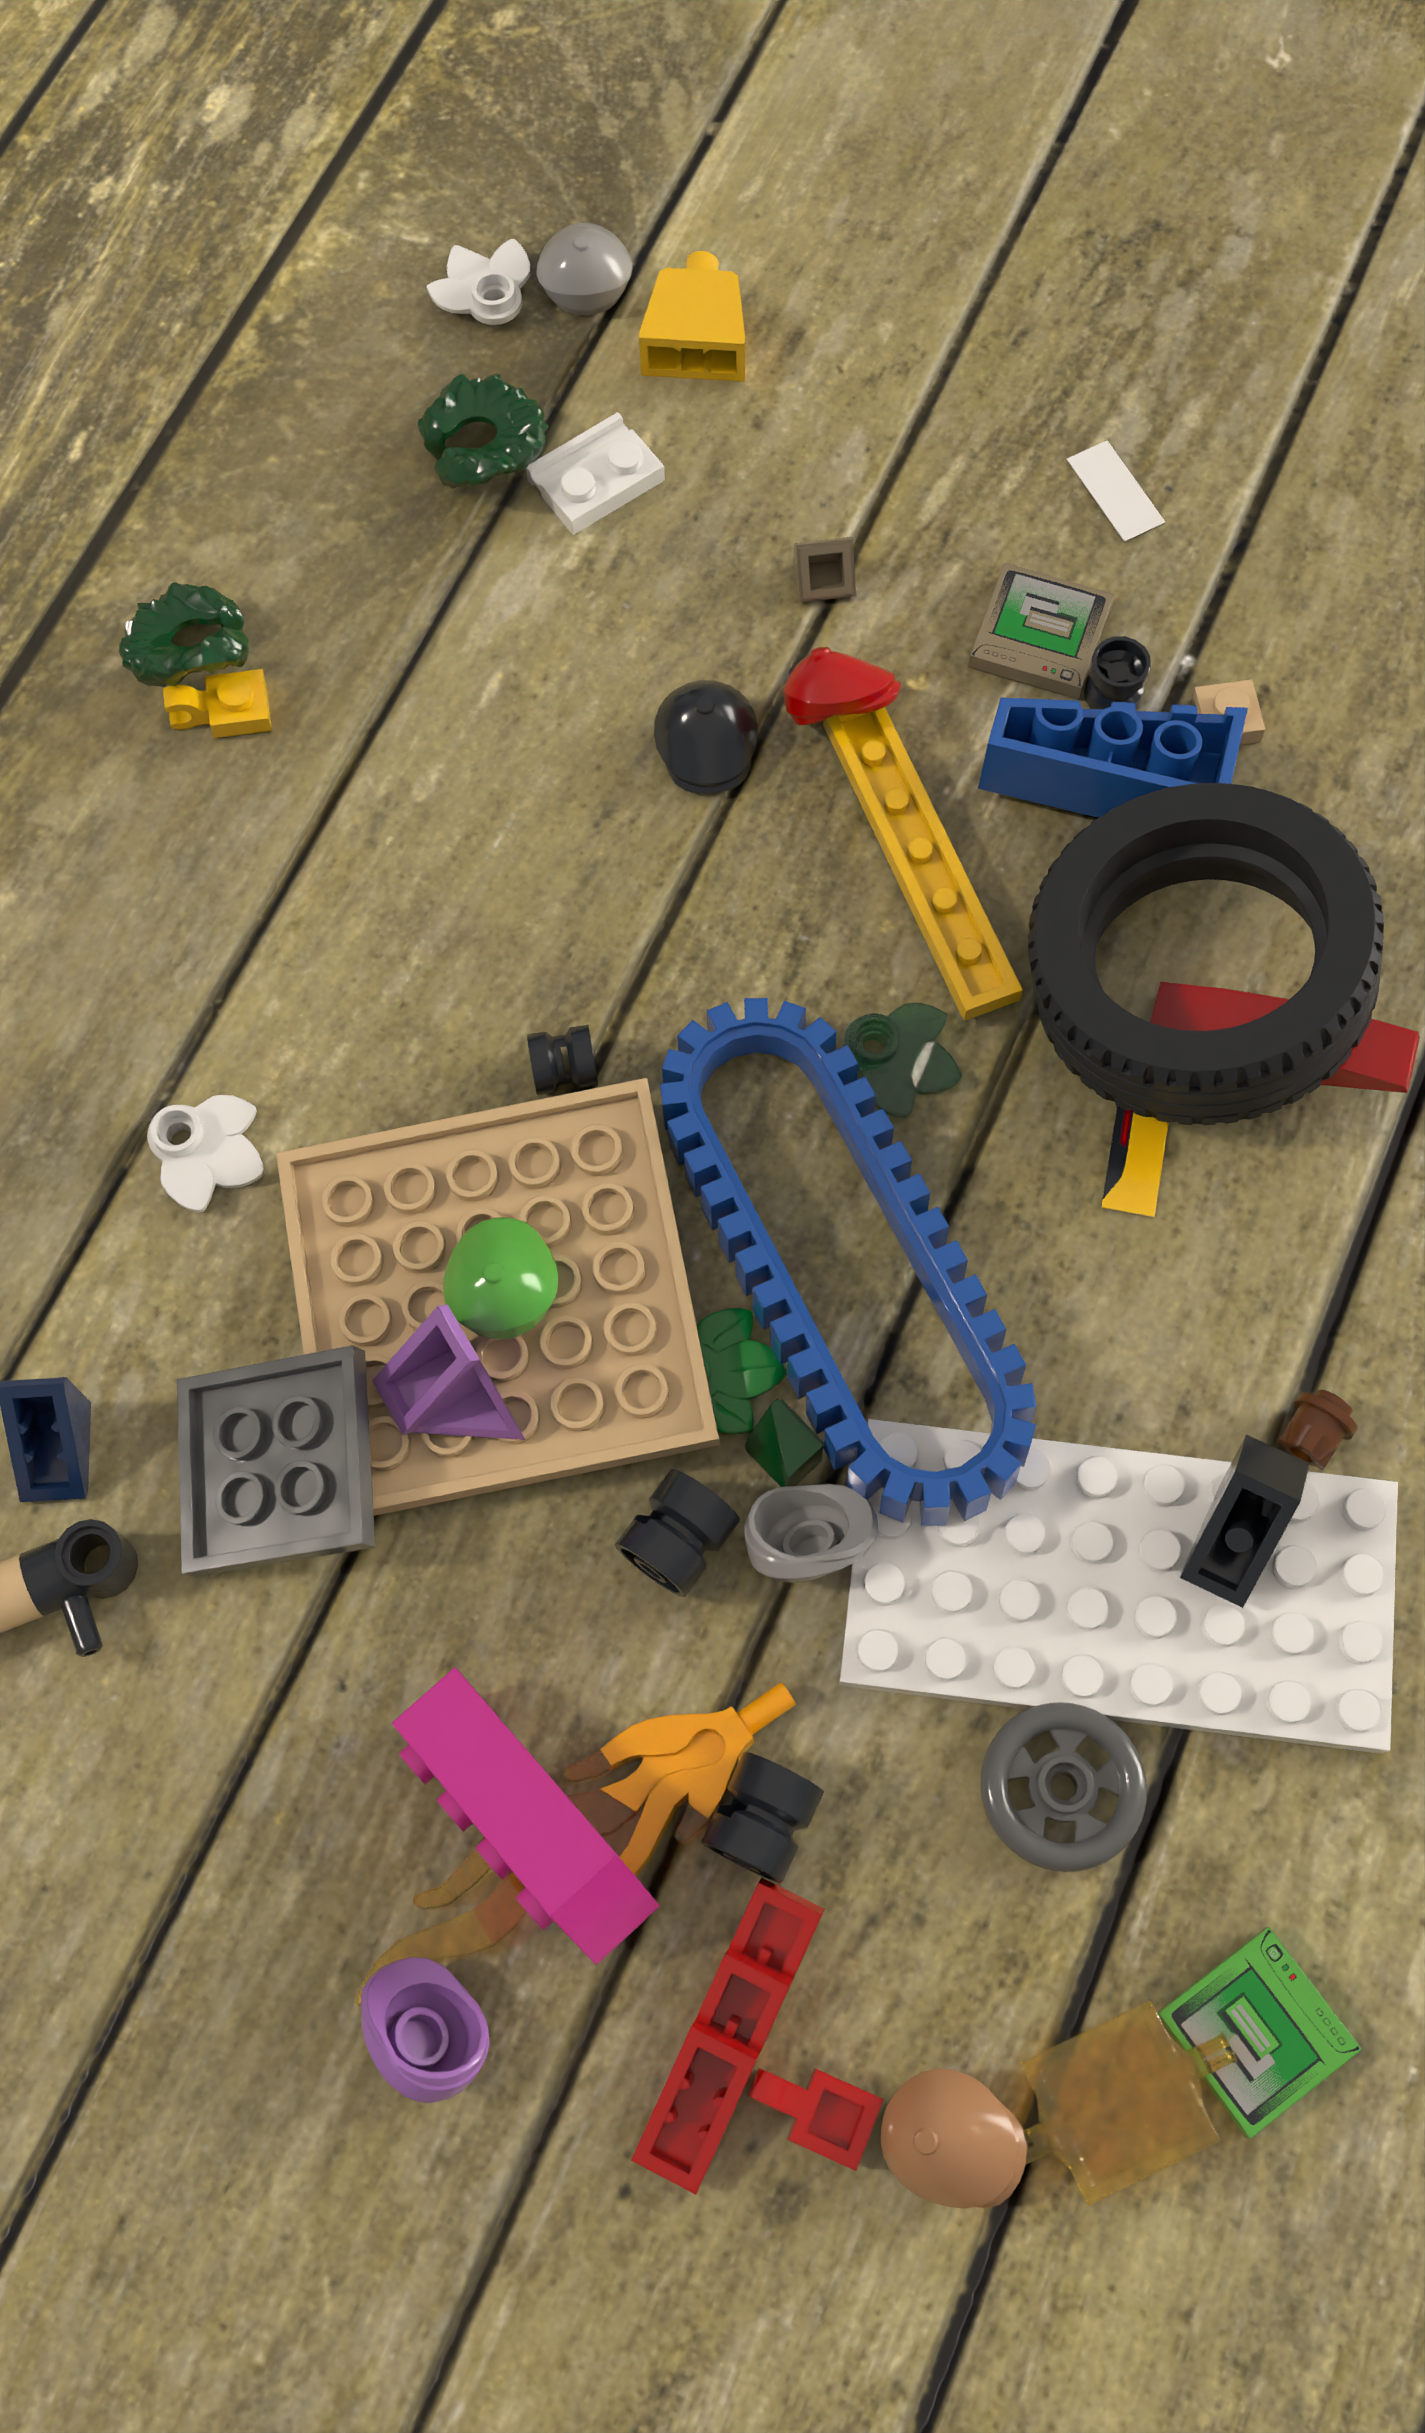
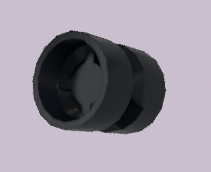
[615,1469,740,1597]
[701,1752,824,1884]

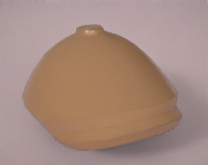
[881,2068,1027,2209]

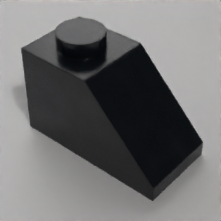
[1180,1434,1309,1608]

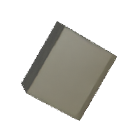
[793,537,856,602]

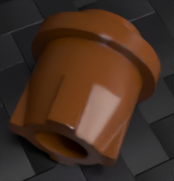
[1277,1390,1358,1470]

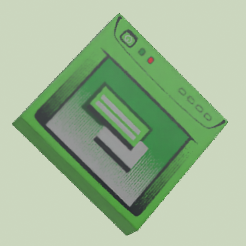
[1155,1927,1362,2139]

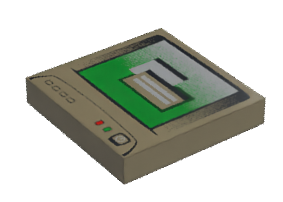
[968,563,1114,699]

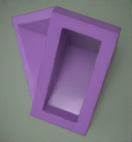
[372,1304,526,1440]

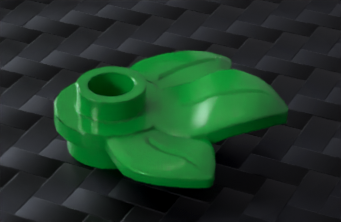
[697,1308,788,1434]

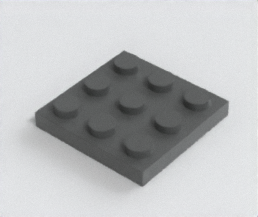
[177,1345,375,1577]

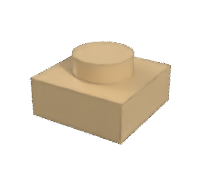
[1191,679,1266,745]

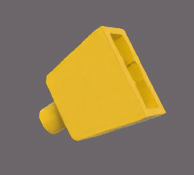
[639,251,745,382]

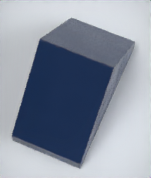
[0,1377,91,1502]

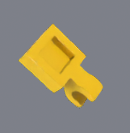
[163,669,272,738]

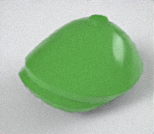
[443,1218,558,1339]

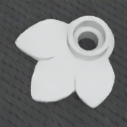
[427,239,530,325]
[147,1095,264,1212]

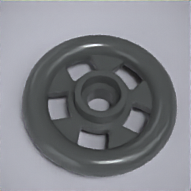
[980,1702,1147,1872]

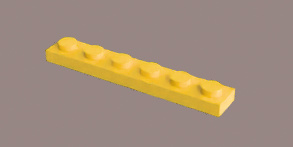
[823,707,1023,1021]

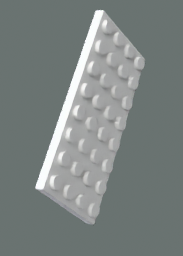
[839,1419,1398,1754]

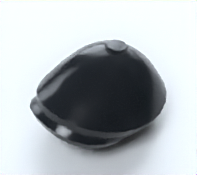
[654,680,758,794]

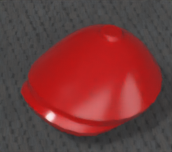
[783,647,901,725]

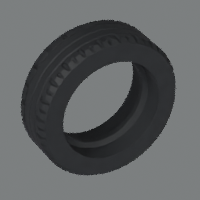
[1028,783,1384,1125]

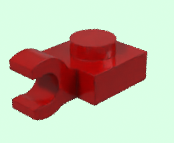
[748,2068,884,2171]

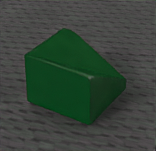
[745,1398,824,1487]

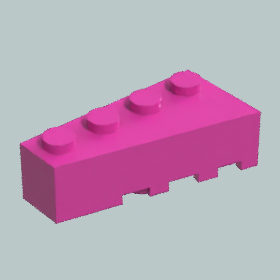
[392,1667,660,1965]

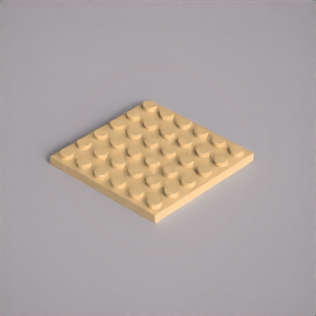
[276,1078,720,1516]

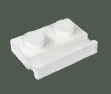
[526,412,665,535]

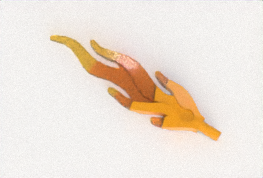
[355,1682,796,2007]

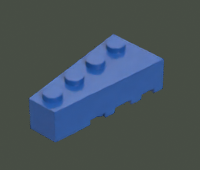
[978,697,1248,817]

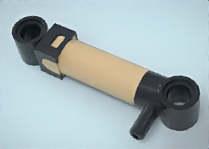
[0,1519,138,1657]

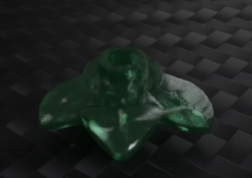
[843,1003,962,1118]

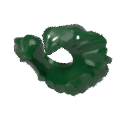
[418,374,549,489]
[119,582,249,687]

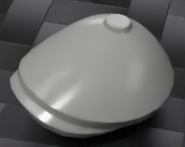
[536,222,632,315]
[744,1484,878,1583]

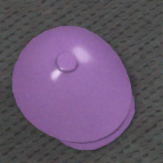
[361,1957,490,2103]

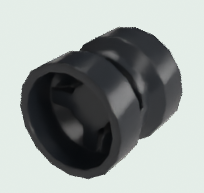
[1084,636,1151,709]
[527,1025,598,1095]

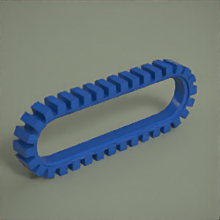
[660,998,1037,1526]

